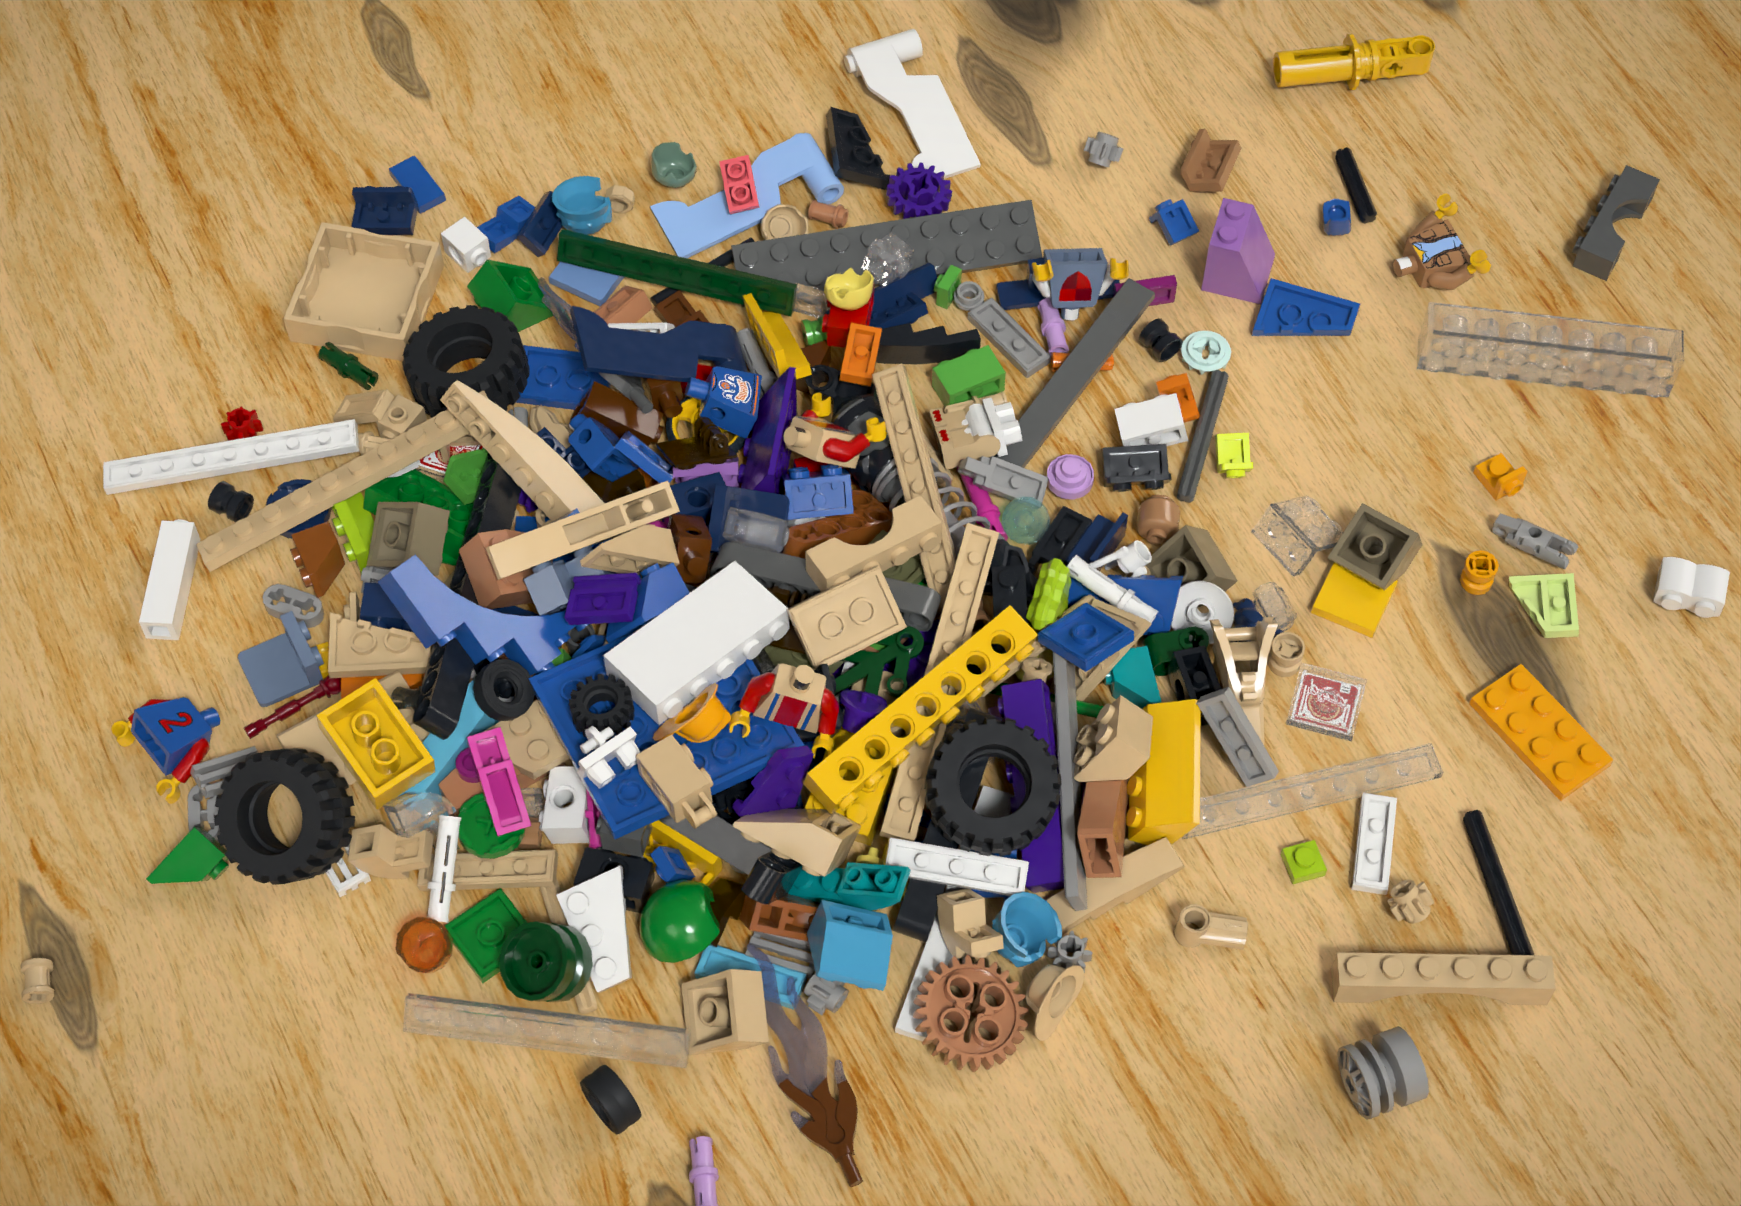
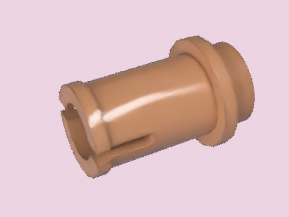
[808,200,849,229]

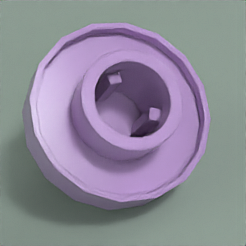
[1047,454,1094,500]

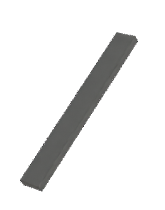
[994,278,1155,468]

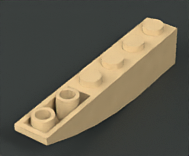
[440,380,604,522]
[486,481,680,580]

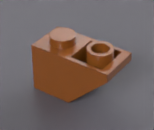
[290,521,345,598]

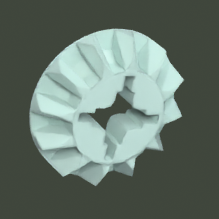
[1181,331,1231,375]

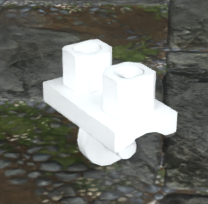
[576,726,640,789]

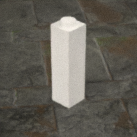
[139,519,201,640]

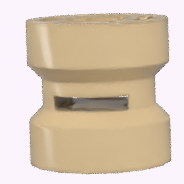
[1268,632,1305,677]

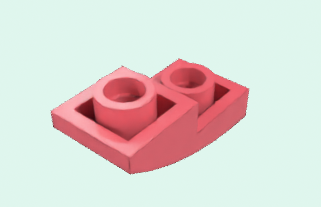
[719,155,760,214]

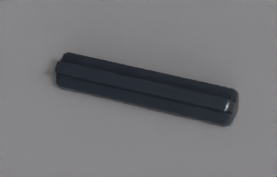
[1335,147,1377,223]

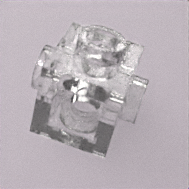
[861,232,915,288]

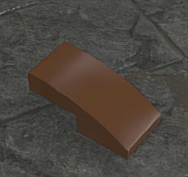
[654,290,710,327]

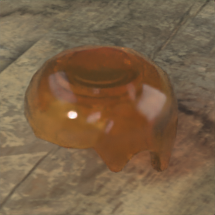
[395,917,453,974]

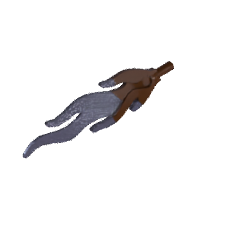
[746,944,863,1187]

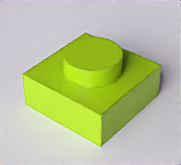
[1280,840,1327,884]

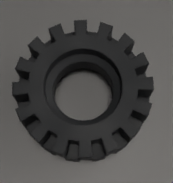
[569,674,635,741]

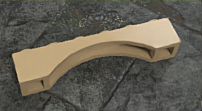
[1331,952,1556,1006]

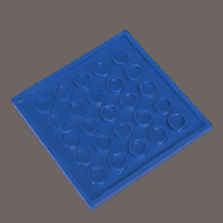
[528,632,804,839]

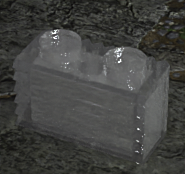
[723,507,789,553]

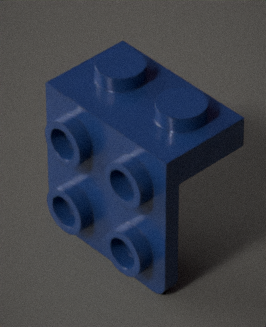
[707,484,790,553]

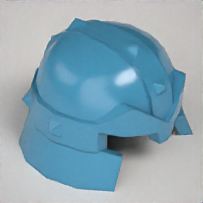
[552,176,612,235]
[992,892,1062,967]

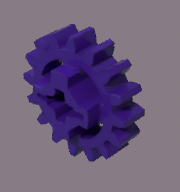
[886,162,952,219]

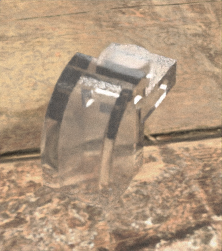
[383,791,460,855]

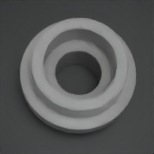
[954,281,984,311]

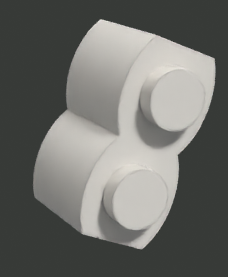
[1653,557,1730,618]

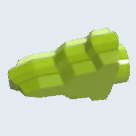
[1026,558,1072,630]

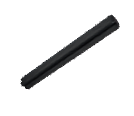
[1463,810,1534,955]

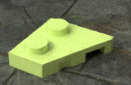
[1509,573,1579,638]

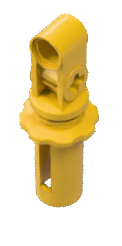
[1273,34,1435,90]

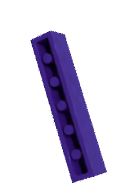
[998,679,1065,893]

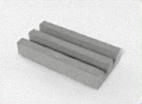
[190,746,258,799]
[745,931,815,979]

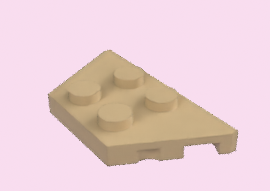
[481,700,570,780]

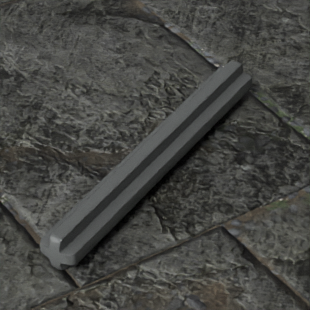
[1177,370,1229,503]

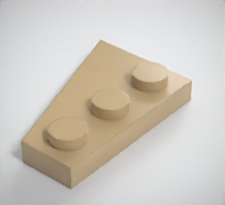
[1050,598,1152,701]
[328,612,433,678]

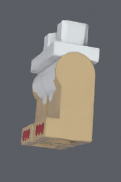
[929,397,1023,470]

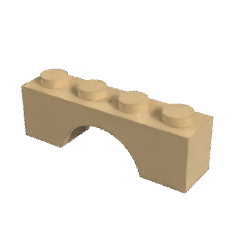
[805,495,942,592]

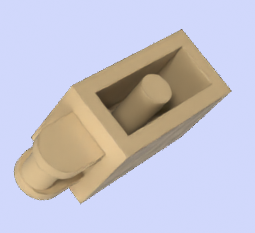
[636,735,717,829]

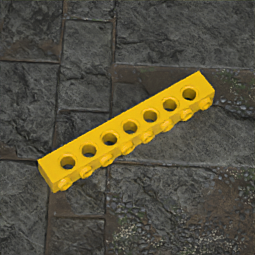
[803,605,1038,814]

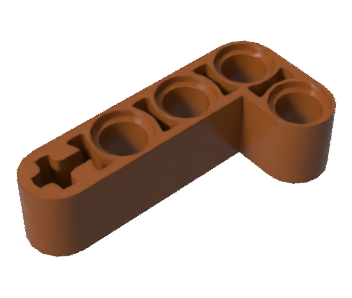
[782,489,892,559]

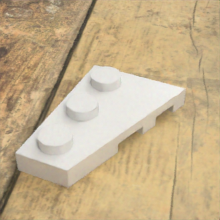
[556,866,632,993]

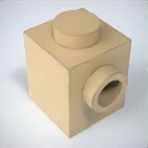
[376,394,427,439]

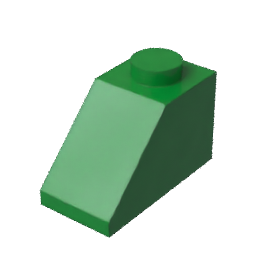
[146,827,229,884]

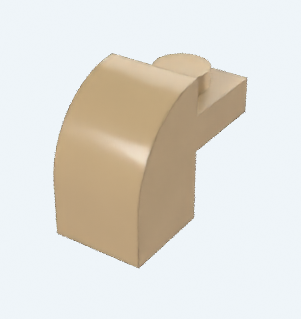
[348,824,434,879]
[937,888,1004,959]

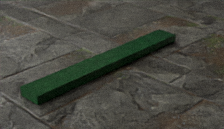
[557,229,798,316]

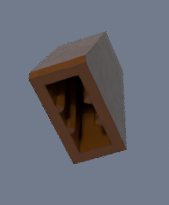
[569,381,664,446]

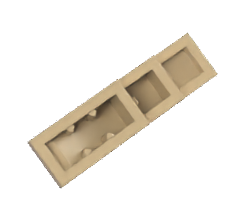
[1046,837,1185,935]

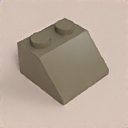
[367,502,450,576]
[1328,503,1422,591]
[1146,525,1238,607]

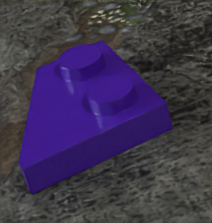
[732,745,814,816]

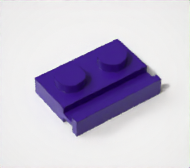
[564,573,641,625]

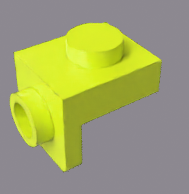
[1215,433,1254,478]

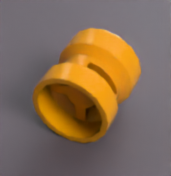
[1460,550,1499,595]

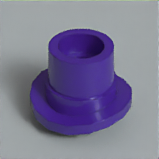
[839,690,887,734]

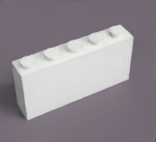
[603,561,790,725]

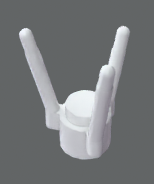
[1089,540,1152,577]

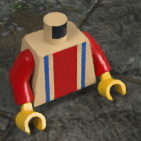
[783,392,887,469]
[729,663,839,758]

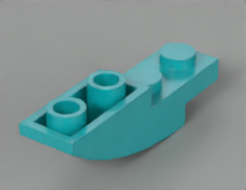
[788,862,911,911]

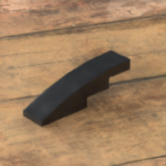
[876,323,981,365]

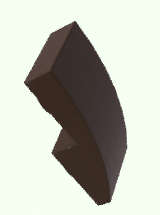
[709,878,746,948]

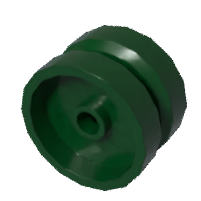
[499,921,593,1002]

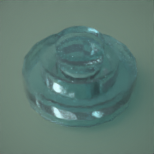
[1002,497,1051,545]

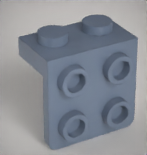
[238,611,324,707]

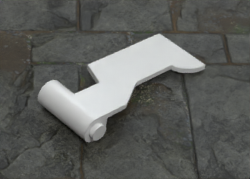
[844,29,981,179]

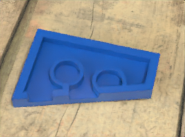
[1252,278,1360,336]

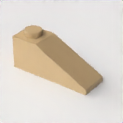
[580,524,680,577]

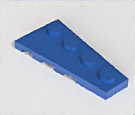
[1068,575,1183,636]

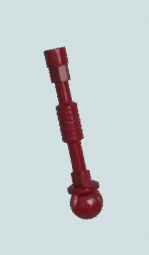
[244,675,341,739]

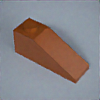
[739,894,820,942]

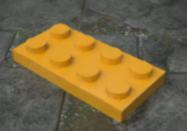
[1469,664,1613,801]

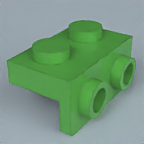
[443,448,488,505]

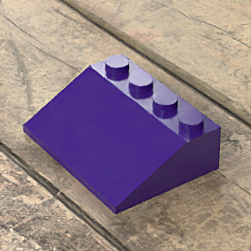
[738,367,797,495]

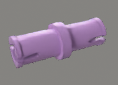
[1038,298,1069,356]
[689,1136,719,1206]

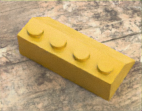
[1126,699,1201,845]

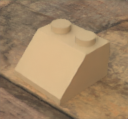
[682,969,769,1055]

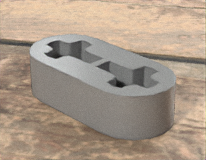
[262,584,325,628]
[188,783,220,842]

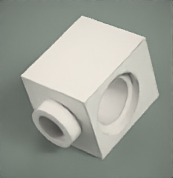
[441,217,491,273]

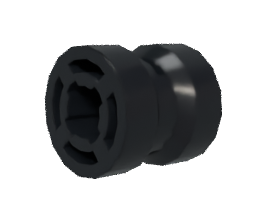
[1139,318,1183,362]
[208,481,254,522]

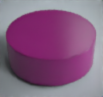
[456,748,479,783]

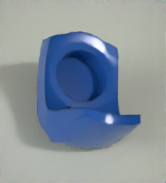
[1323,199,1351,236]

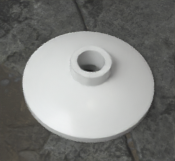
[1171,581,1234,644]

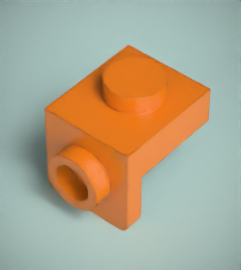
[1156,373,1200,423]

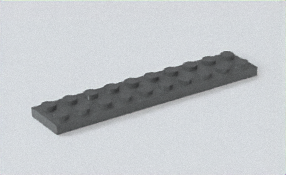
[731,200,1042,307]

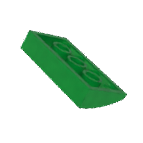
[363,469,473,560]

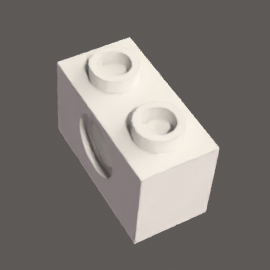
[539,766,590,844]

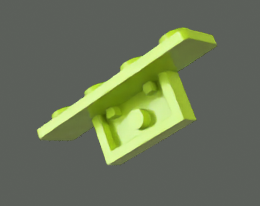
[332,491,374,574]

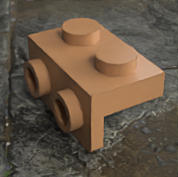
[1181,129,1242,192]

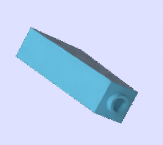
[395,680,500,816]

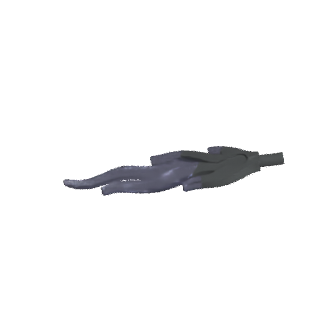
[538,277,653,414]

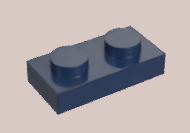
[517,191,562,257]

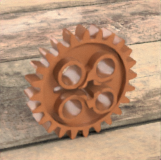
[912,955,1029,1072]

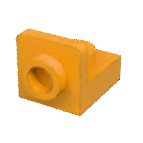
[1473,453,1528,501]

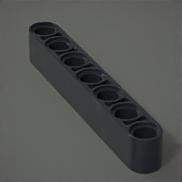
[893,707,1002,942]

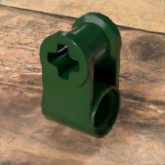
[1142,626,1209,676]

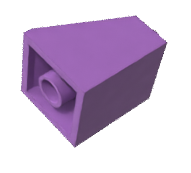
[1201,198,1275,304]

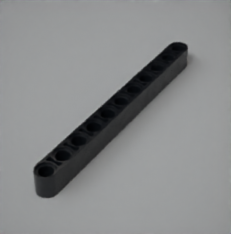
[412,453,522,740]

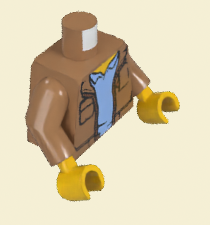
[1393,193,1491,290]

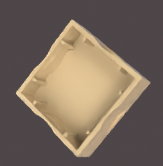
[284,222,444,361]

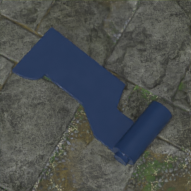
[570,306,748,382]

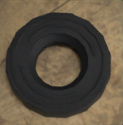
[473,659,535,721]

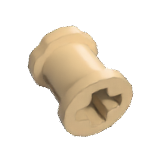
[1022,657,1053,683]
[21,958,54,1004]

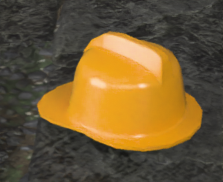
[653,683,731,743]

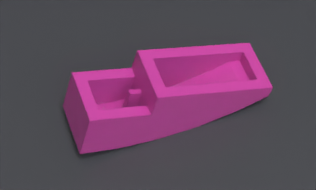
[466,727,531,837]

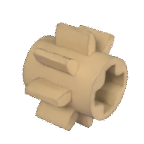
[1387,880,1434,924]

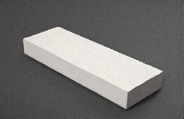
[1351,793,1397,895]

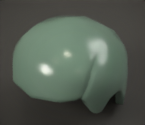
[651,142,697,188]

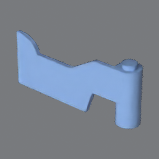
[650,133,844,258]

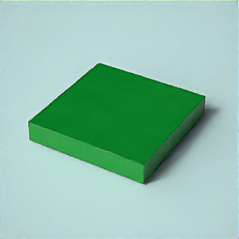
[442,888,527,984]

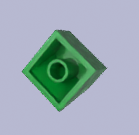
[467,259,559,332]

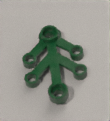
[835,626,924,698]

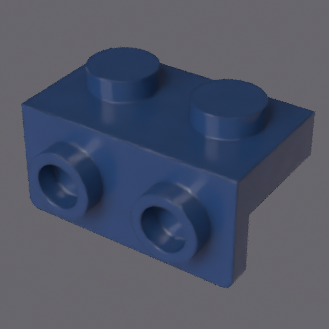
[351,186,418,235]

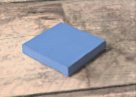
[549,262,624,306]

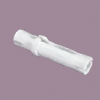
[1067,555,1159,623]
[426,815,461,923]

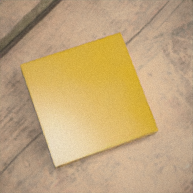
[1311,563,1398,638]

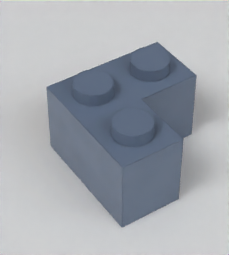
[523,546,617,616]

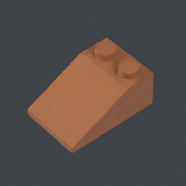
[459,529,553,609]

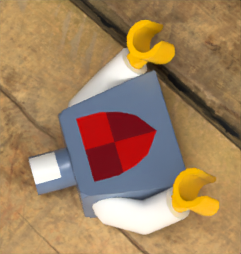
[1032,248,1129,321]

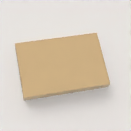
[786,565,907,670]

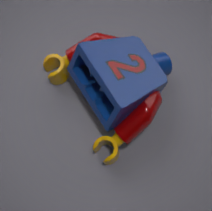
[111,697,220,804]

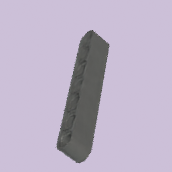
[710,542,941,631]

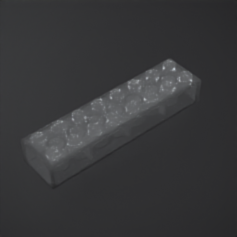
[1417,302,1684,398]

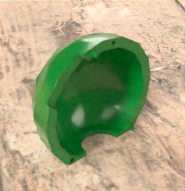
[639,879,720,963]

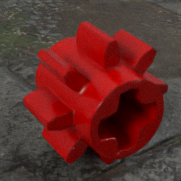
[221,406,264,441]

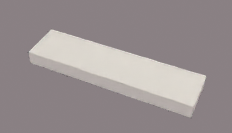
[885,837,1029,896]

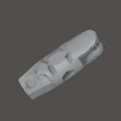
[1492,513,1578,569]

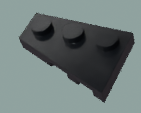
[826,107,890,190]

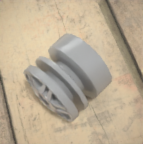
[1337,1026,1429,1120]

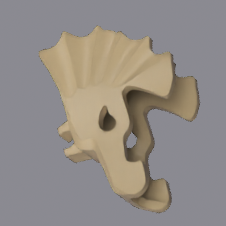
[1209,617,1278,753]

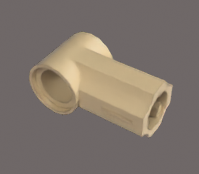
[1174,904,1248,950]

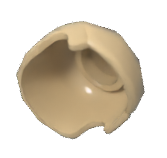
[761,204,808,240]

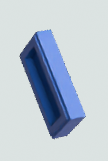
[389,155,446,214]

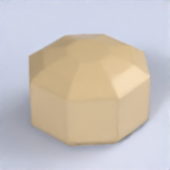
[605,185,635,214]

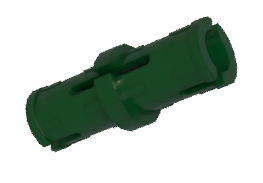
[318,342,379,390]

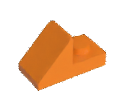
[839,323,882,386]

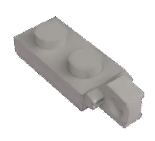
[958,456,1048,510]

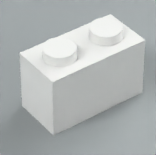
[1114,393,1188,446]

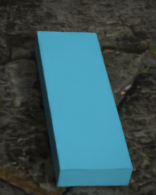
[695,945,807,1010]

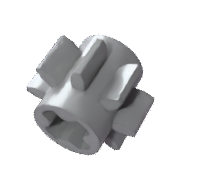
[1084,131,1123,167]
[1047,931,1092,973]
[804,973,849,1015]

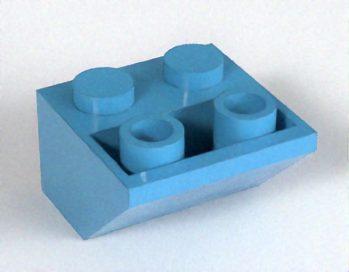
[807,900,893,991]

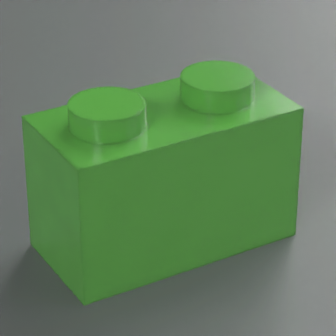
[932,345,1006,407]

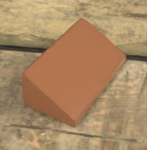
[594,285,652,324]

